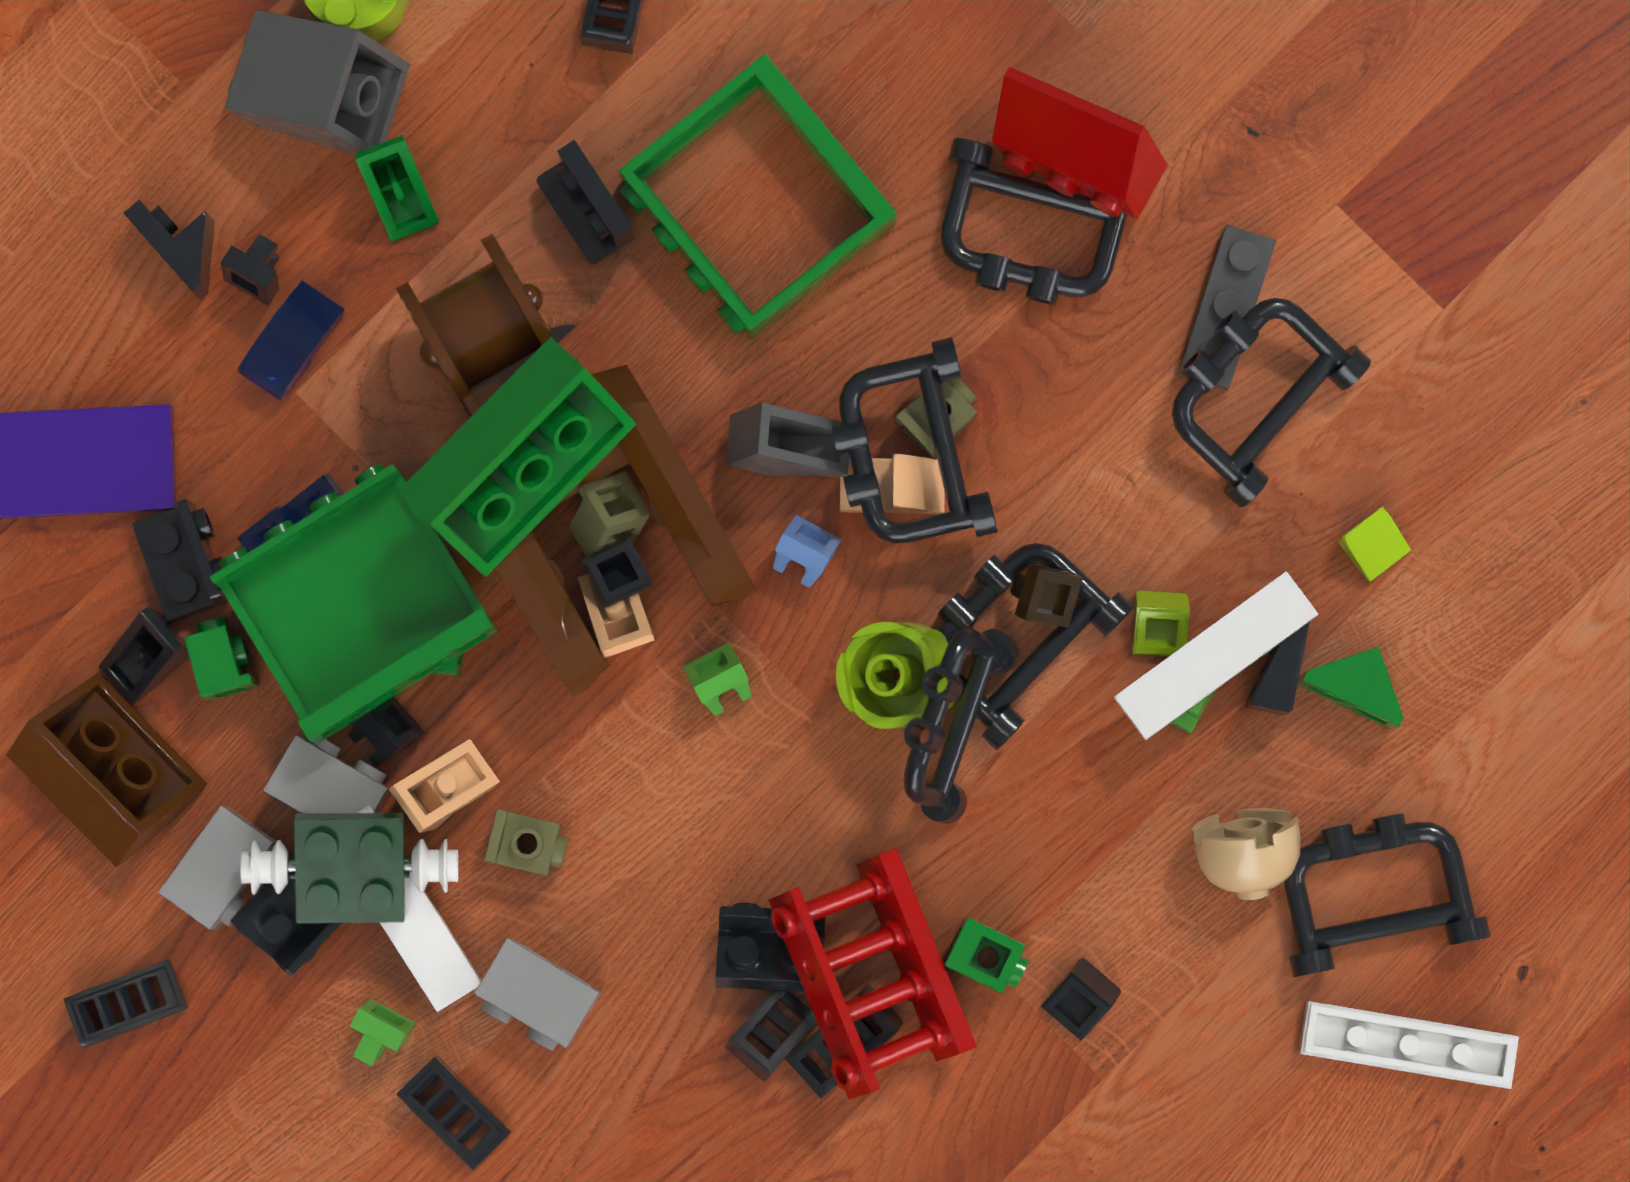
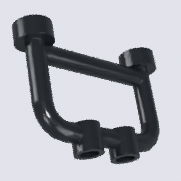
[940,138,1127,305]
[1172,298,1371,508]
[831,337,998,543]
[937,543,1134,751]
[903,628,1018,824]
[1284,813,1491,977]

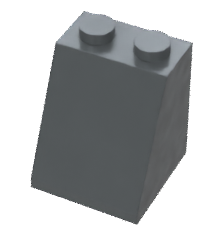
[224,10,410,155]

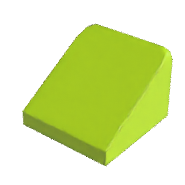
[1337,506,1411,582]
[1132,591,1190,656]

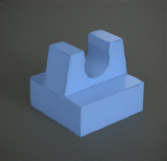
[773,515,842,588]

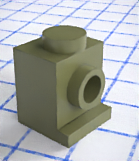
[895,379,978,459]
[569,471,651,558]
[484,809,569,876]

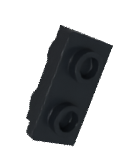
[537,140,635,265]
[132,499,228,623]
[231,852,343,976]
[716,902,826,991]

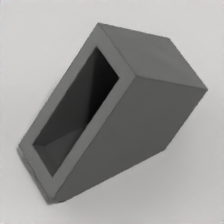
[726,403,849,477]

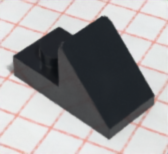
[124,200,214,300]

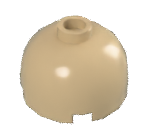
[1192,808,1301,900]

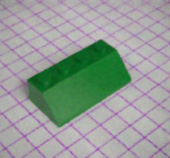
[397,337,637,577]

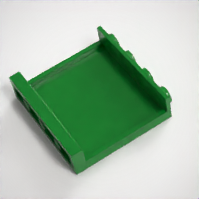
[210,464,499,744]

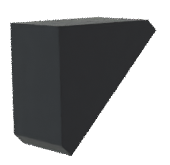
[98,607,189,705]

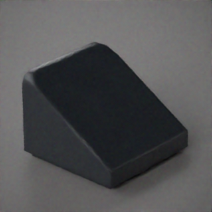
[582,538,653,608]
[1041,958,1121,1040]

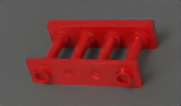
[768,848,977,1100]

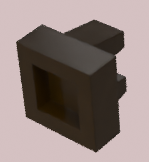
[1010,564,1083,628]

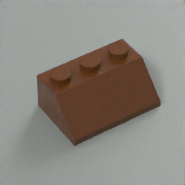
[6,673,207,867]

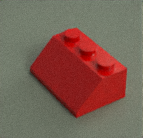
[992,67,1168,219]

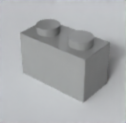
[263,736,392,814]
[158,805,277,930]
[474,938,602,1051]

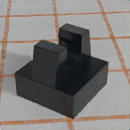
[220,234,279,306]
[348,697,425,767]

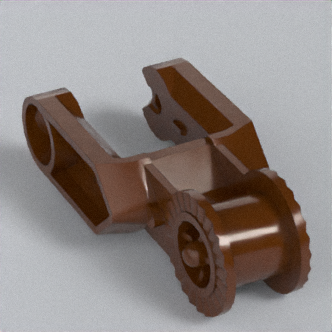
[396,234,757,697]

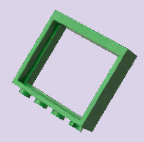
[618,54,897,340]

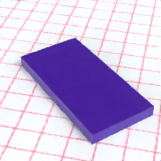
[0,404,176,519]

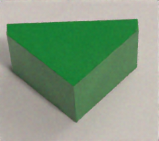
[354,135,440,242]
[1298,647,1404,730]

